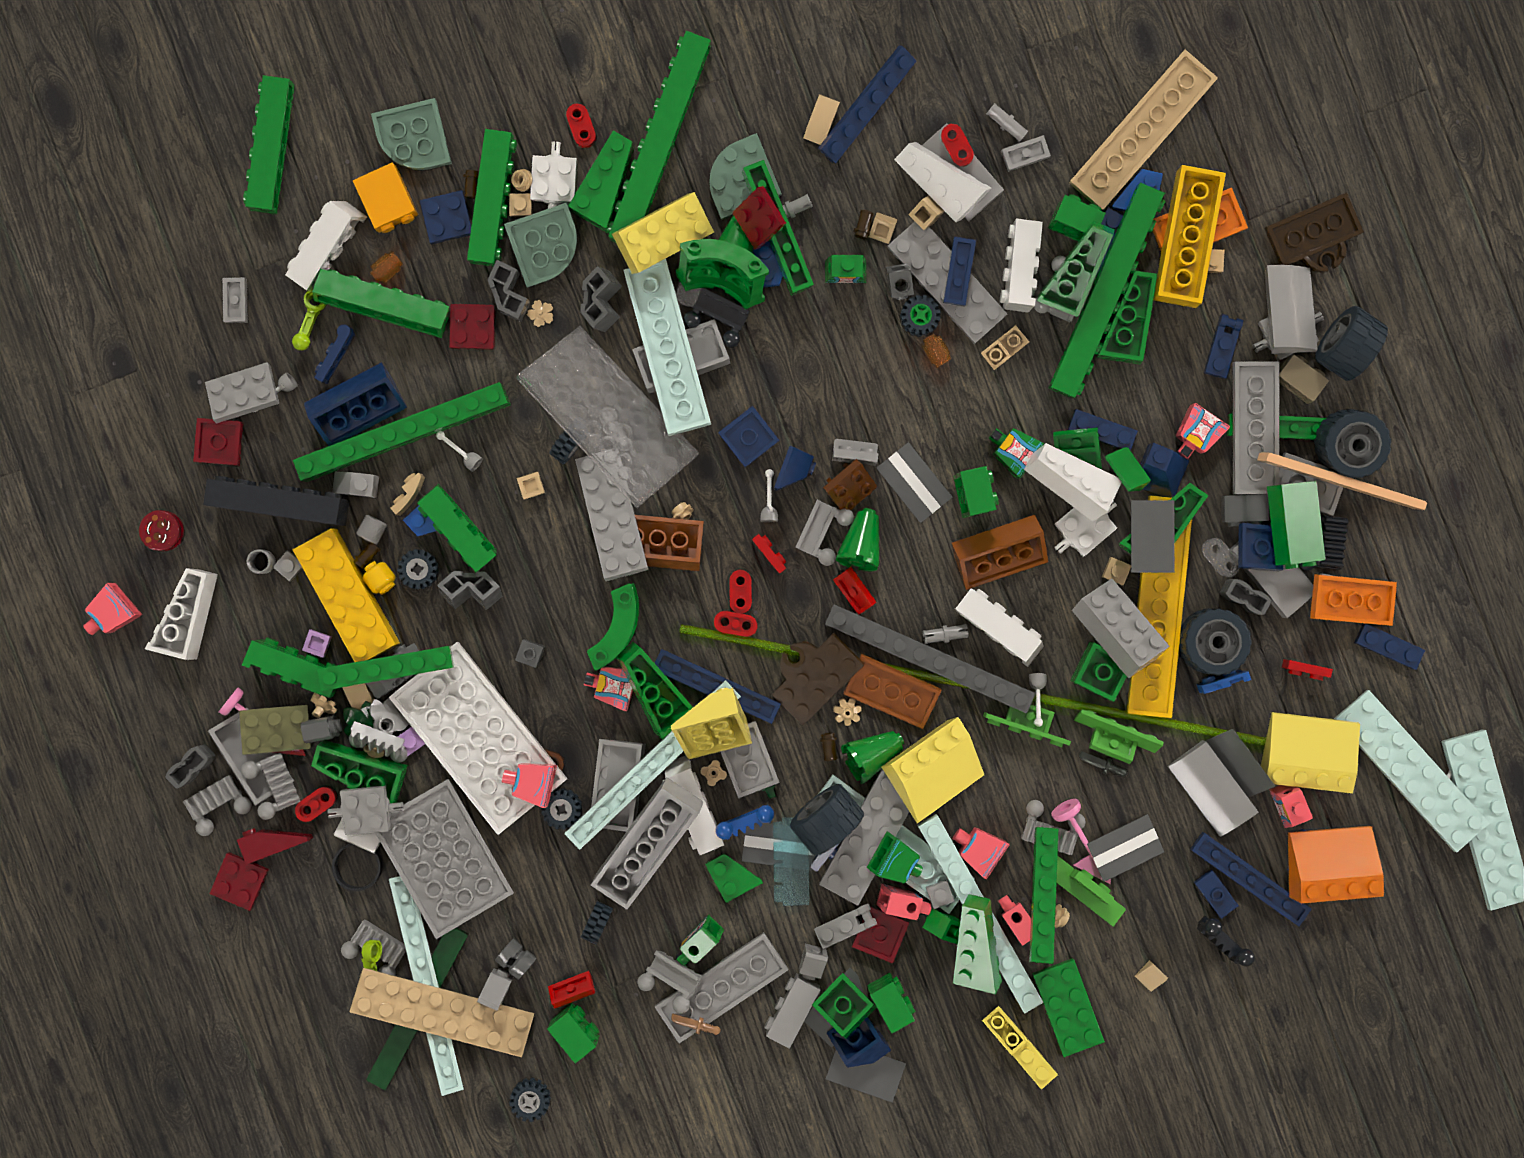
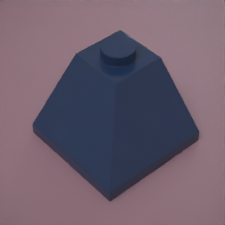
[1140,443,1189,498]
[774,446,816,491]
[827,1016,891,1068]

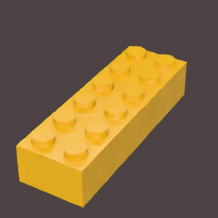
[1153,165,1226,308]
[293,528,400,662]

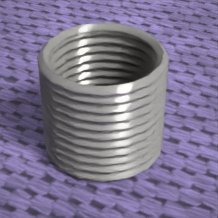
[356,515,387,544]
[246,549,276,574]

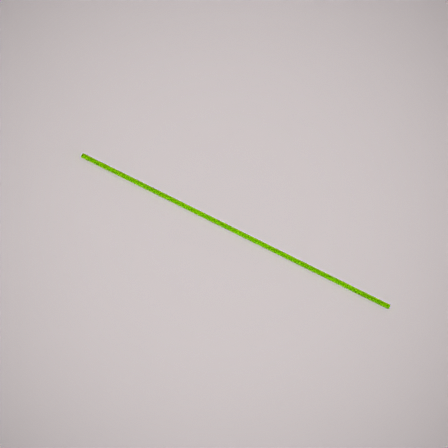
[679,624,1266,746]

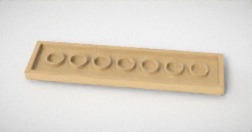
[1069,50,1218,211]
[349,968,534,1057]

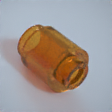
[370,251,404,283]
[921,334,951,368]

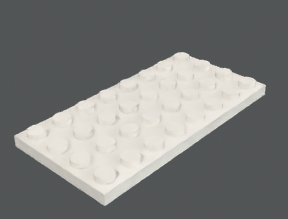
[389,642,567,835]

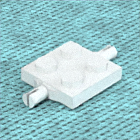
[530,142,577,209]
[1054,501,1117,557]

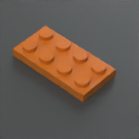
[1152,188,1248,252]
[1310,574,1397,626]

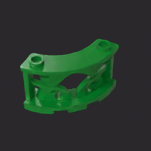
[676,239,769,309]
[587,583,639,670]

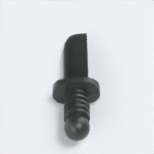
[1079,751,1127,777]

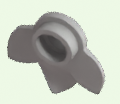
[370,698,409,735]

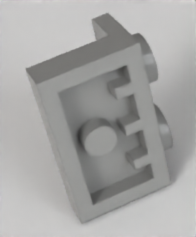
[832,439,878,466]

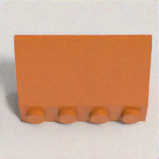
[1288,826,1384,903]

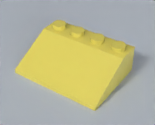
[671,688,752,760]
[1261,712,1360,793]
[881,717,984,823]

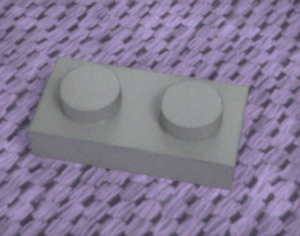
[1001,135,1051,172]
[223,278,248,323]

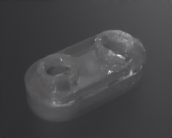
[1202,538,1240,577]

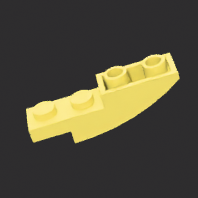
[982,1006,1058,1089]

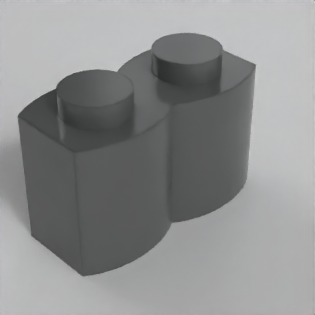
[1221,494,1269,527]
[1219,579,1272,615]
[301,715,342,744]
[165,744,216,788]

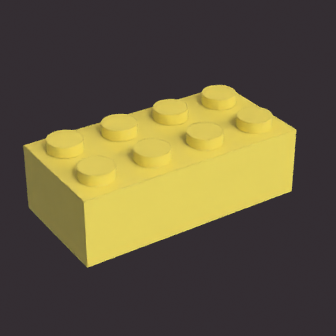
[612,192,714,274]

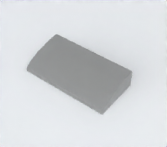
[922,124,1004,222]
[1265,265,1318,354]
[632,319,731,393]
[1228,523,1313,618]
[208,708,294,806]
[591,739,646,832]
[1167,740,1258,837]

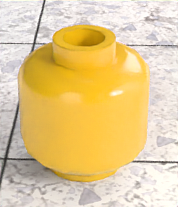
[362,561,396,595]

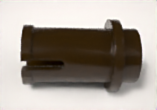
[463,170,479,199]
[853,210,874,240]
[353,542,381,569]
[820,732,838,761]

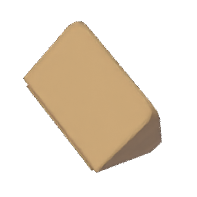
[868,213,897,244]
[1135,960,1168,991]

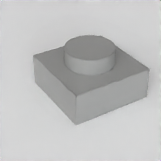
[273,550,303,581]
[926,880,955,909]

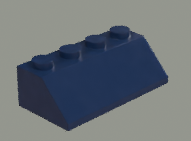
[304,362,407,446]

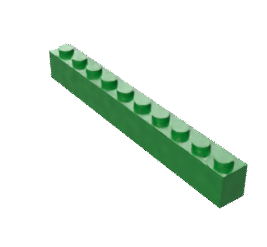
[607,31,711,242]
[1048,182,1165,398]
[293,382,511,482]

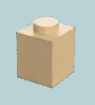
[909,195,945,230]

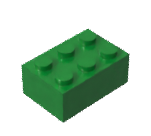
[953,466,999,518]

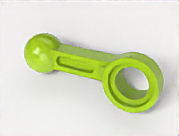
[292,289,326,351]
[361,939,382,971]

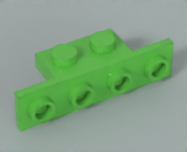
[983,705,1071,747]
[1074,709,1164,764]
[1057,856,1126,927]

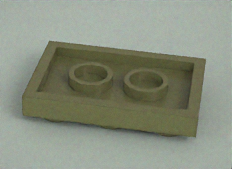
[239,705,311,755]

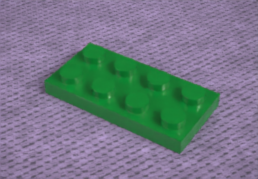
[1032,958,1105,1057]

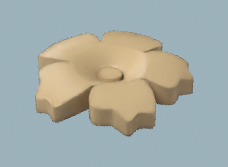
[527,300,553,327]

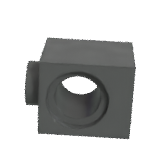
[886,263,914,300]
[515,639,546,668]

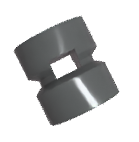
[495,938,536,980]

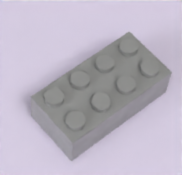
[1072,579,1169,678]

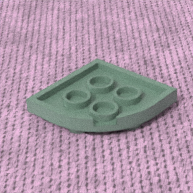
[371,98,452,170]
[710,133,782,220]
[504,202,577,288]

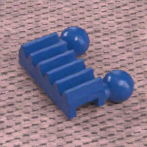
[715,805,774,840]

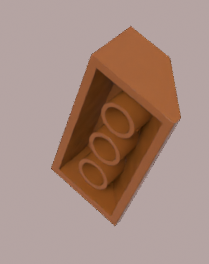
[635,515,704,571]
[952,515,1048,590]

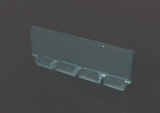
[773,817,809,906]

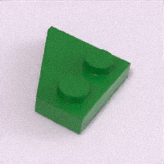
[1053,428,1102,469]
[705,853,763,903]

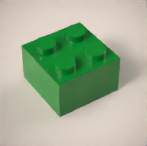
[1047,195,1106,241]
[1070,642,1127,702]
[812,973,877,1039]
[867,973,916,1033]
[547,1002,599,1064]

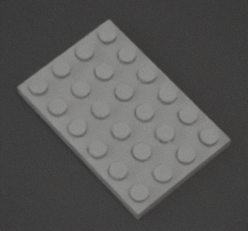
[375,779,514,939]

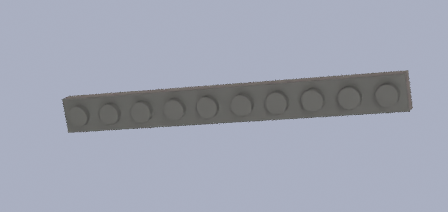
[825,605,1036,713]

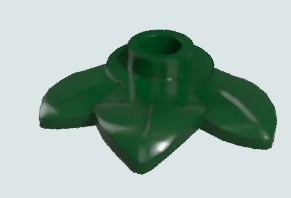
[343,701,383,736]

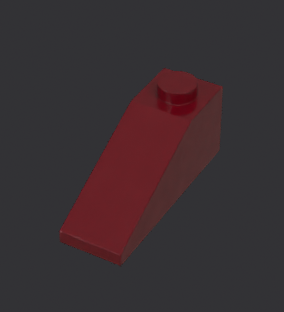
[237,828,313,864]

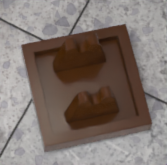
[823,459,877,510]

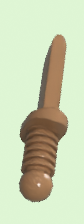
[671,1013,720,1035]

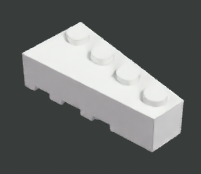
[894,142,992,222]
[285,201,367,290]
[1000,219,1043,312]
[1024,443,1122,521]
[145,568,218,660]
[955,588,1044,667]
[663,755,724,855]

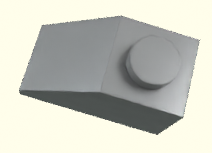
[332,471,379,498]
[799,943,828,980]
[477,968,514,1011]

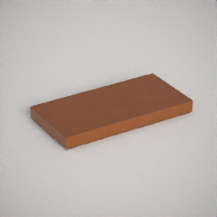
[843,654,941,729]

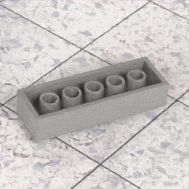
[591,777,703,909]

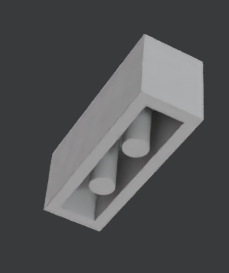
[764,973,820,1049]

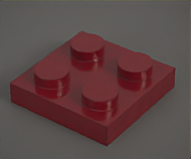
[732,186,786,249]
[449,304,496,350]
[193,418,243,466]
[209,852,269,911]
[852,905,909,963]

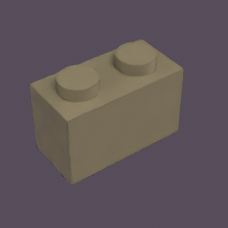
[1279,355,1329,404]

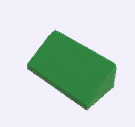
[1105,447,1151,492]

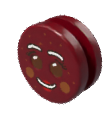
[139,510,184,551]

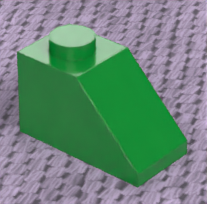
[923,908,960,944]

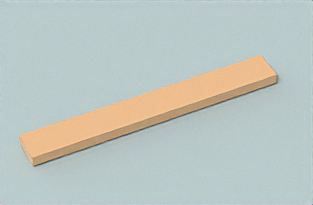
[1257,452,1427,510]

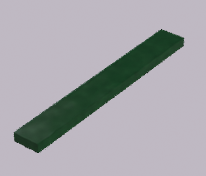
[366,927,469,1090]

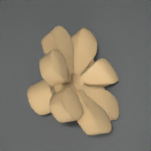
[311,693,337,718]
[833,698,862,726]

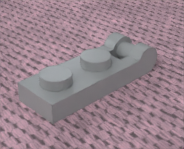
[814,904,877,949]

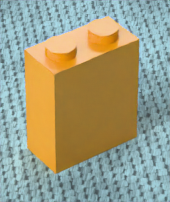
[353,162,419,233]

